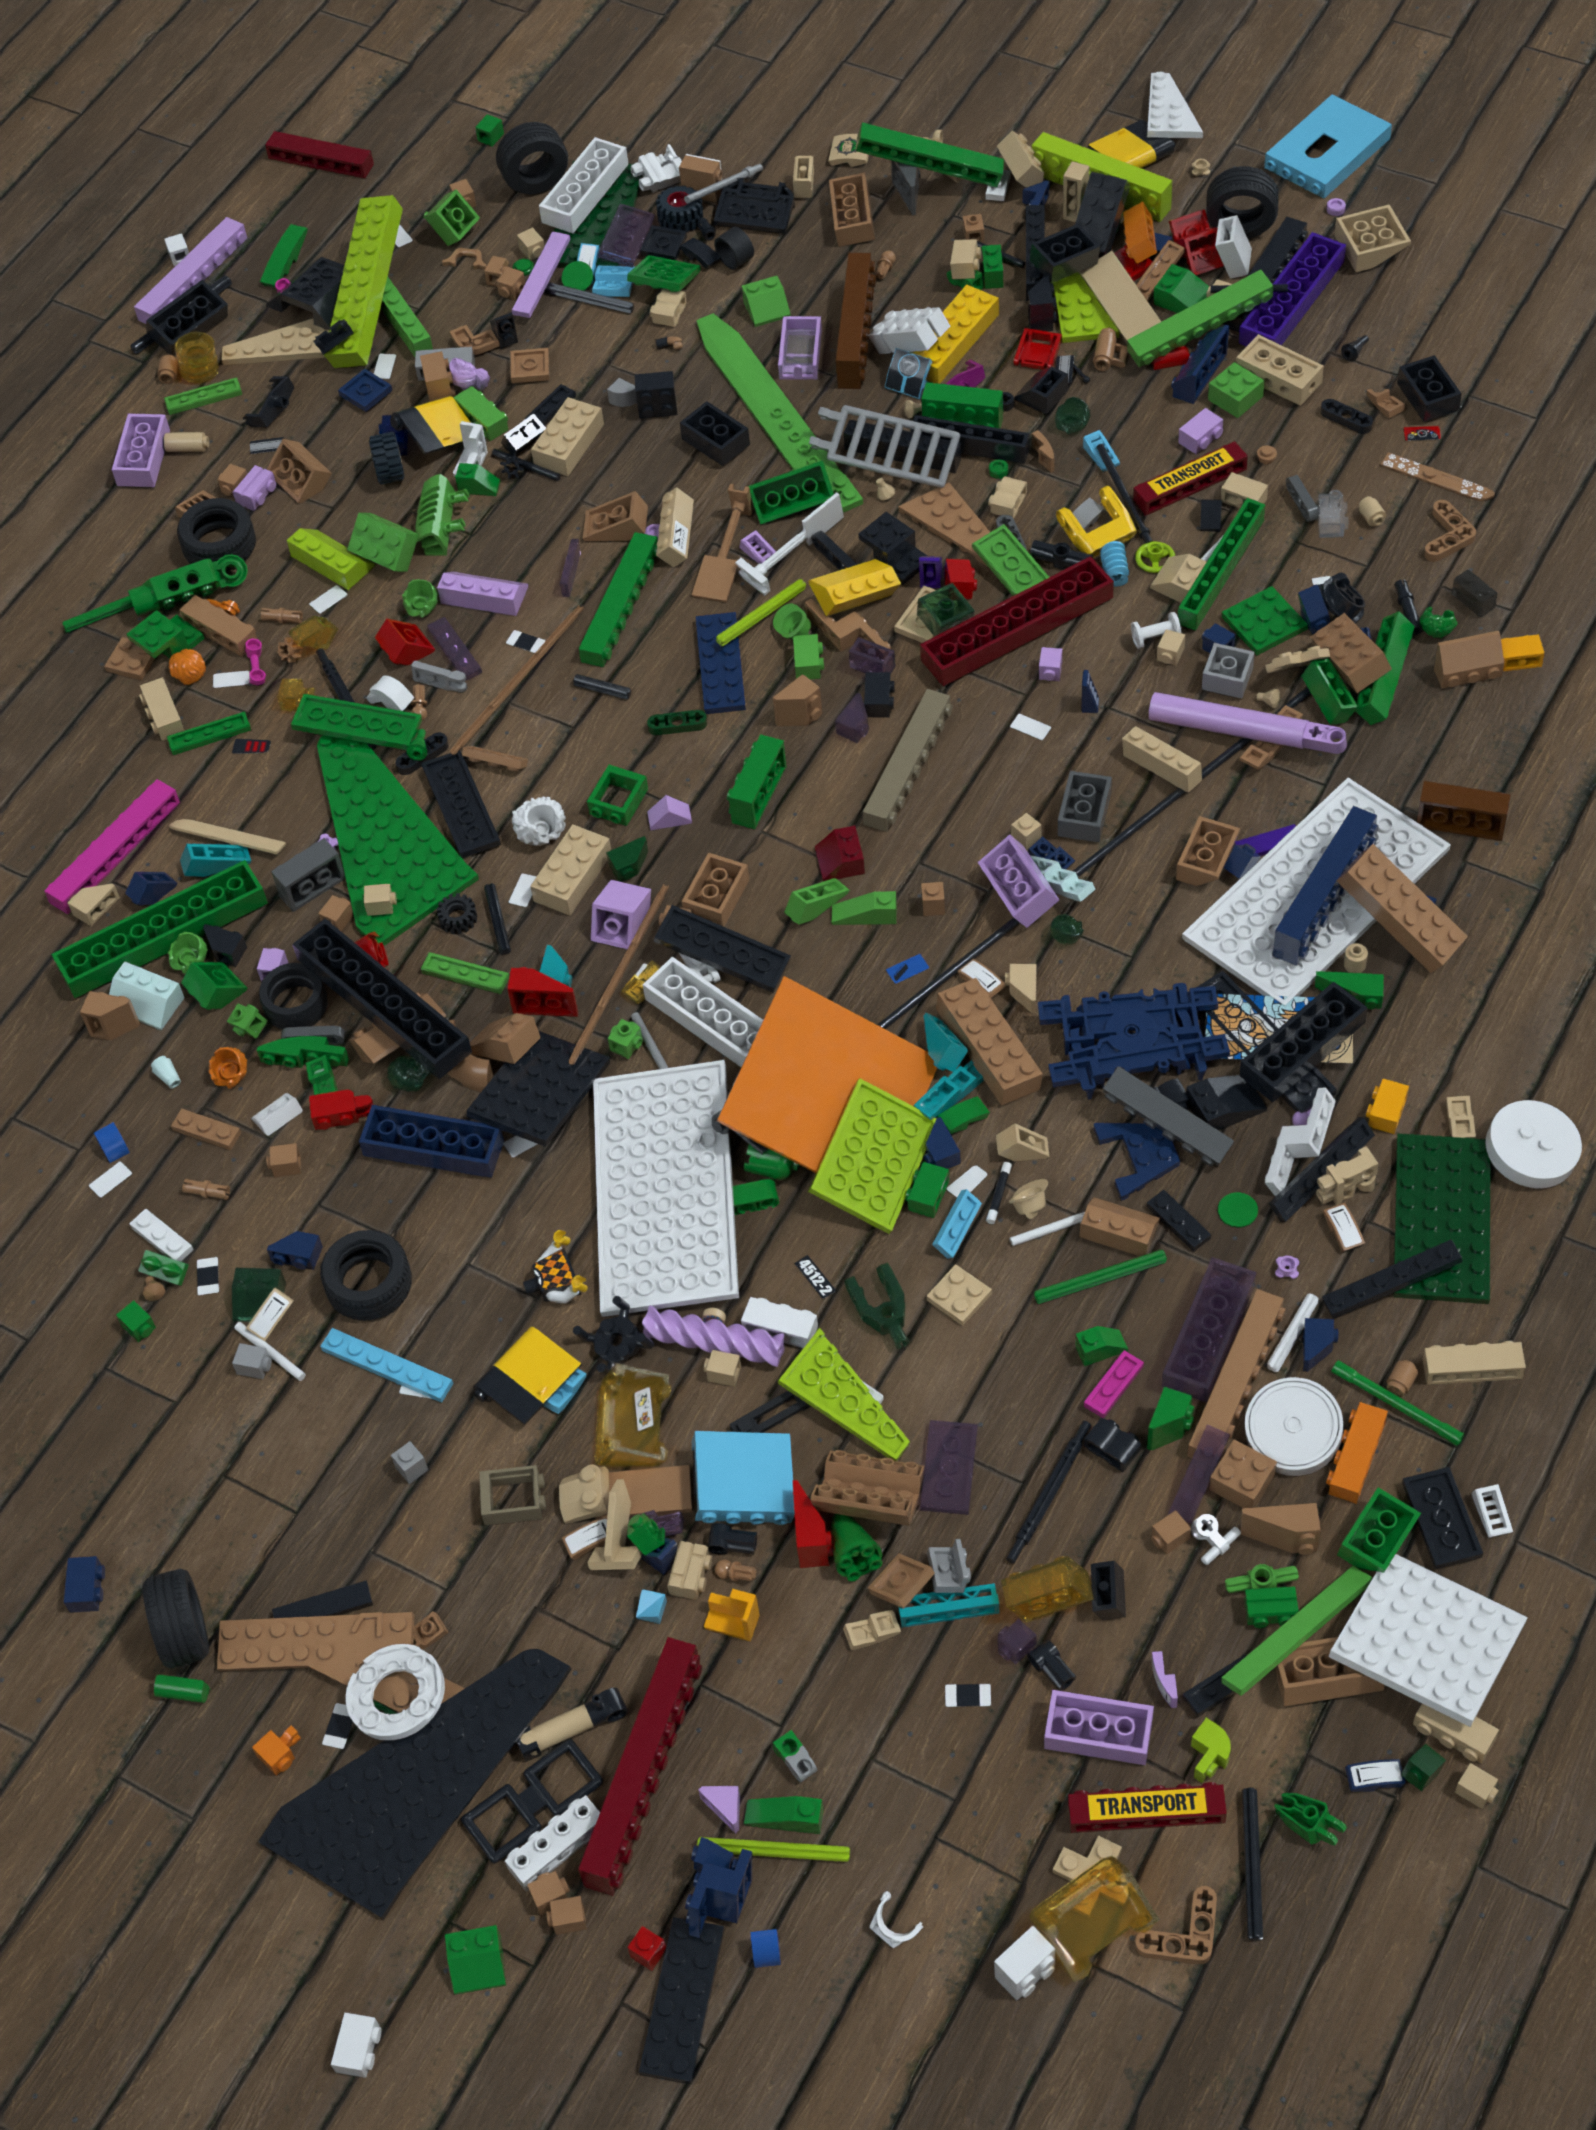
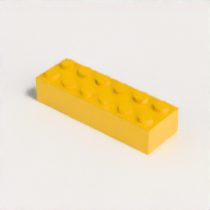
[910,285,999,384]

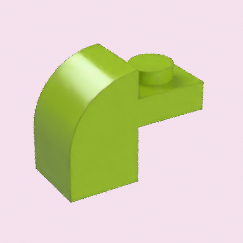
[1191,1717,1231,1783]

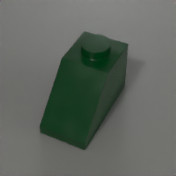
[606,836,648,882]

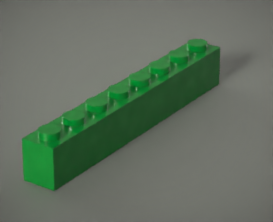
[856,122,1004,188]
[1178,498,1265,631]
[579,532,658,667]

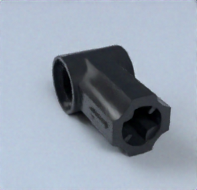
[707,1523,757,1555]
[1027,1639,1076,1691]

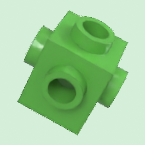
[227,1003,268,1039]
[608,1019,643,1059]

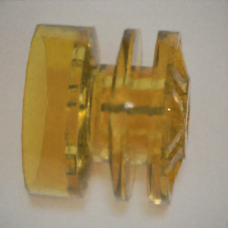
[175,332,219,383]

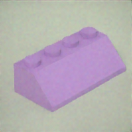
[437,572,528,616]

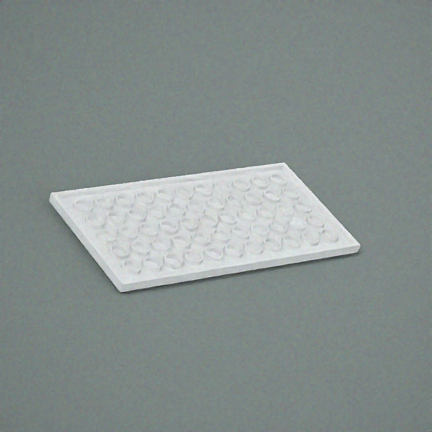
[1182,778,1451,1006]
[593,1060,739,1317]

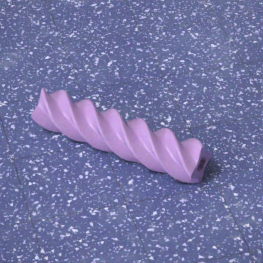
[642,1305,785,1367]

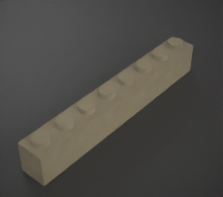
[863,689,953,832]

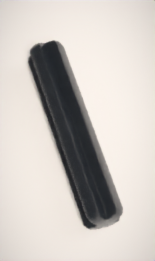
[573,674,631,700]

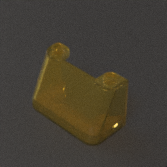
[595,1364,671,1467]
[1029,1856,1159,1982]

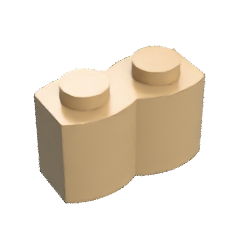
[650,289,687,327]
[988,476,1027,518]

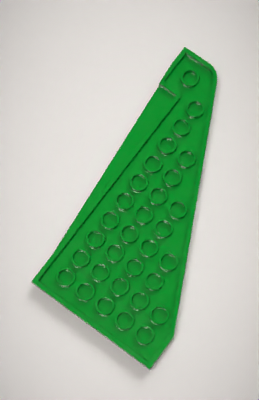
[317,735,479,946]

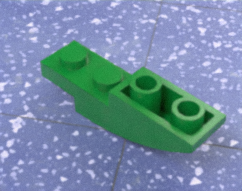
[256,1036,349,1068]

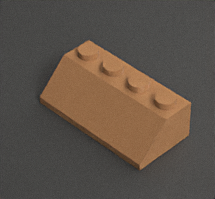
[349,992,446,1064]
[1275,1637,1384,1706]

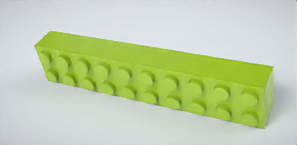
[324,195,403,368]

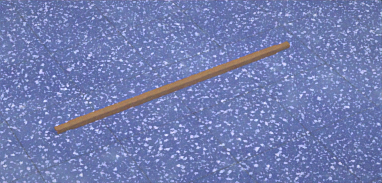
[450,605,584,755]
[569,884,669,1065]

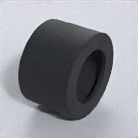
[714,227,754,270]

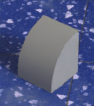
[607,378,637,407]

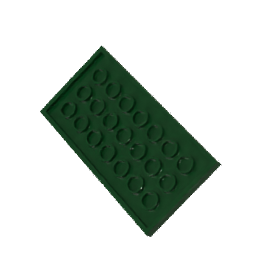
[554,161,643,268]
[1393,1133,1490,1304]

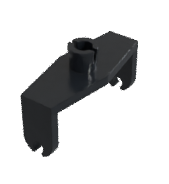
[243,376,295,427]

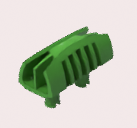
[415,474,469,556]

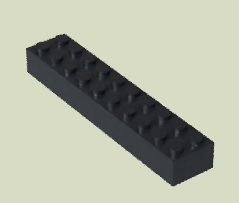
[292,918,472,1079]

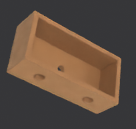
[1310,613,1392,693]

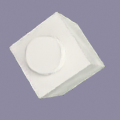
[164,233,189,266]

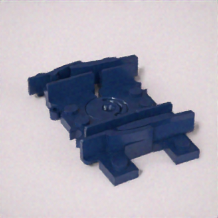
[1038,983,1230,1100]

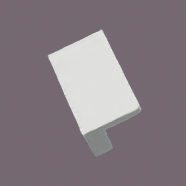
[453,421,488,476]

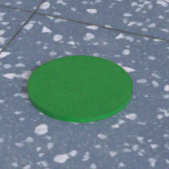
[562,261,593,291]
[1218,1192,1258,1228]

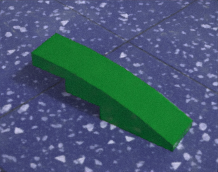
[260,224,308,288]

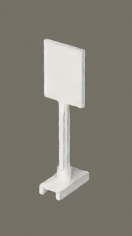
[735,493,844,596]

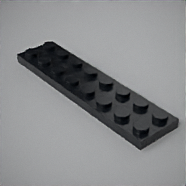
[1196,971,1337,1113]

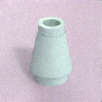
[151,1056,181,1089]

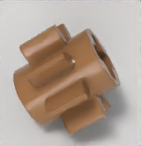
[277,637,303,663]

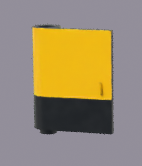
[1088,119,1175,168]
[390,396,471,455]
[473,1327,582,1425]

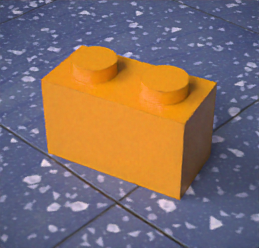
[1501,634,1545,672]
[1366,1079,1409,1134]

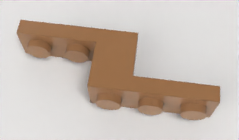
[805,599,892,665]

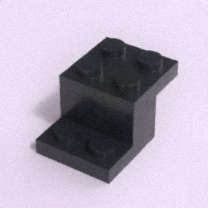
[858,512,928,585]

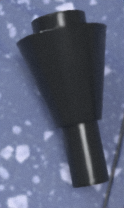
[1341,335,1369,362]

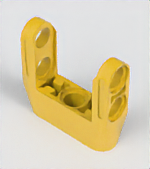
[1056,486,1137,558]

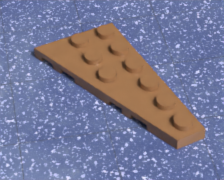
[898,483,990,567]

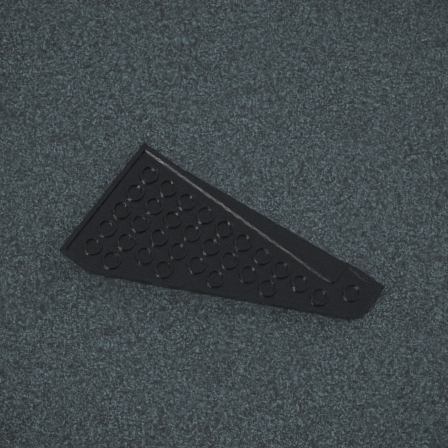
[258,1649,572,1920]

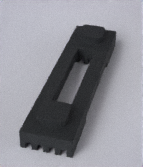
[729,1391,811,1433]

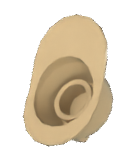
[1008,1179,1048,1219]

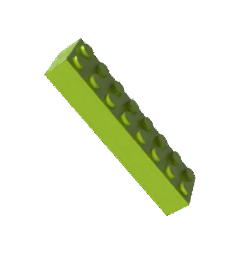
[1032,132,1172,222]

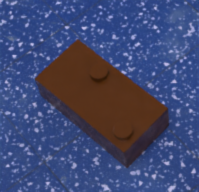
[1417,781,1511,841]

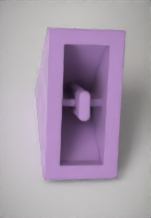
[647,795,692,830]
[698,1786,740,1833]

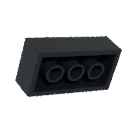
[1075,171,1130,257]
[146,280,228,356]

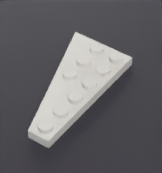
[1147,72,1203,138]

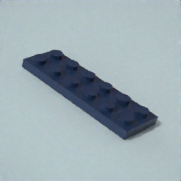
[696,612,746,714]

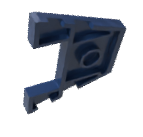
[1093,1123,1180,1201]

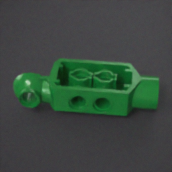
[128,554,248,617]

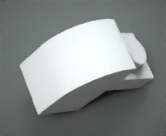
[366,676,414,711]

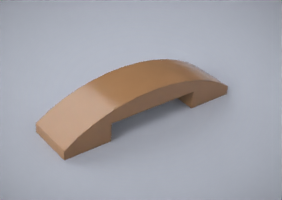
[1240,705,1303,769]

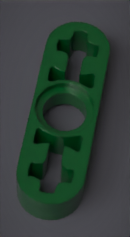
[647,710,707,735]

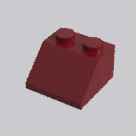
[815,825,865,882]

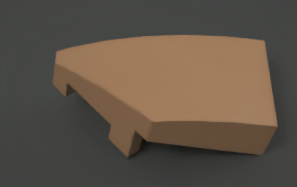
[1366,389,1405,418]

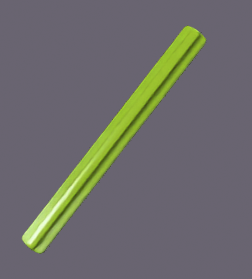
[716,579,806,646]
[697,1837,850,1862]

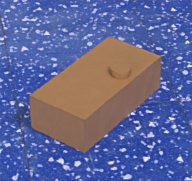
[829,172,875,247]

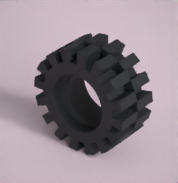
[437,893,477,934]

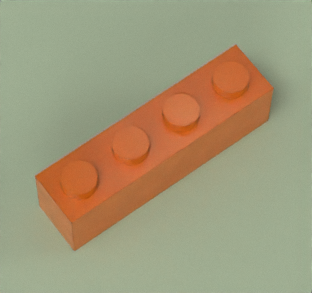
[1122,201,1157,264]
[1326,1402,1388,1504]

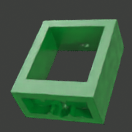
[587,764,648,826]

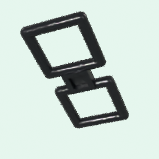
[461,1739,604,1864]

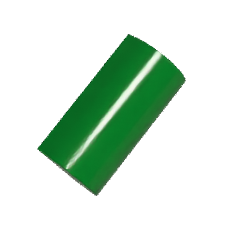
[154,1674,210,1703]

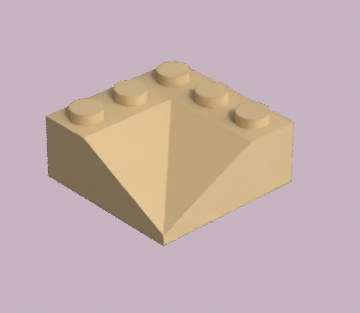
[1335,205,1411,272]

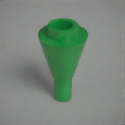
[407,729,427,761]

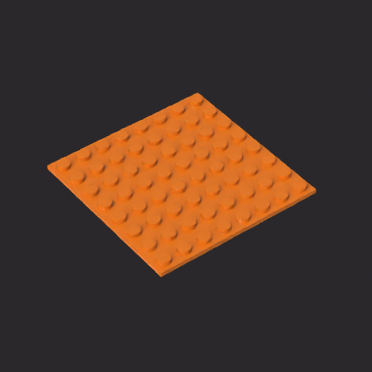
[717,976,937,1173]

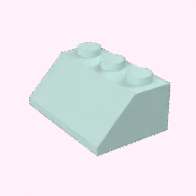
[109,962,184,1030]

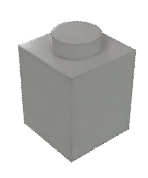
[232,1343,272,1379]
[391,1441,428,1484]

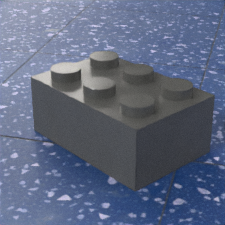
[1058,771,1112,842]
[271,838,346,912]

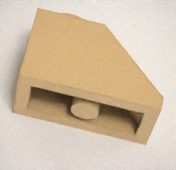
[68,884,120,927]
[1005,964,1036,1013]
[996,1124,1050,1162]

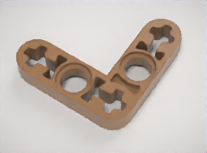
[1424,500,1476,562]
[1135,1886,1217,1964]

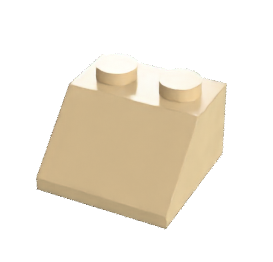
[1150,554,1207,603]

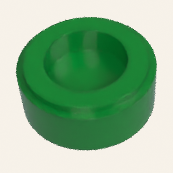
[989,460,1008,479]

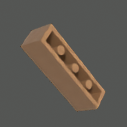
[179,595,257,657]

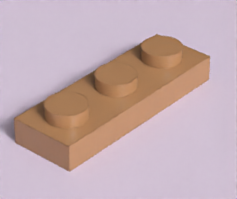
[462,746,528,771]
[171,1108,241,1150]

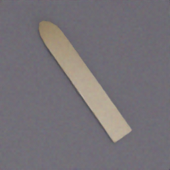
[169,819,286,854]

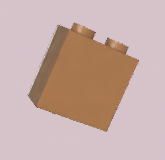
[679,154,723,202]

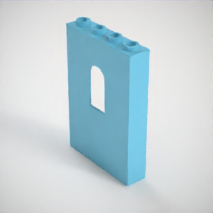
[1264,94,1392,198]

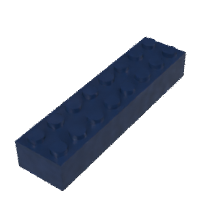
[1273,805,1379,966]

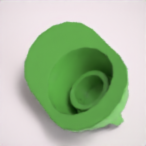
[773,603,811,640]

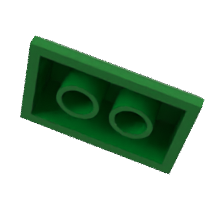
[1337,1487,1421,1573]

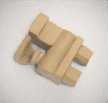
[1316,1146,1378,1205]

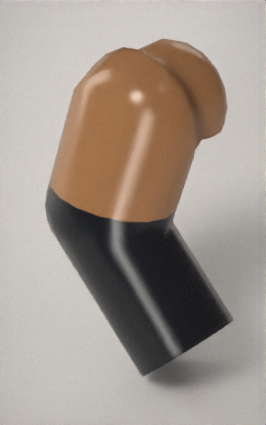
[655,336,683,350]

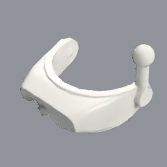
[869,1891,923,1948]

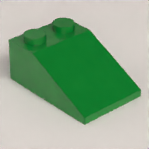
[1154,264,1210,313]

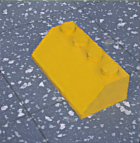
[808,559,901,616]

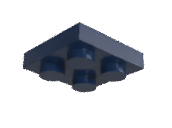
[338,369,392,412]

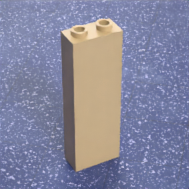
[1080,251,1161,343]

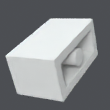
[331,2013,381,2078]

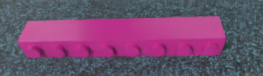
[44,779,180,914]

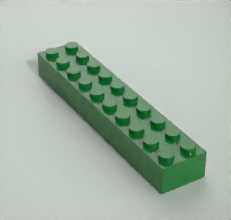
[51,860,268,998]

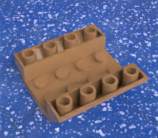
[811,1450,925,1526]

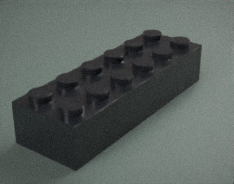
[1239,982,1367,1103]

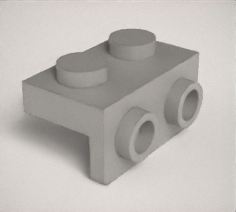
[927,1539,971,1593]

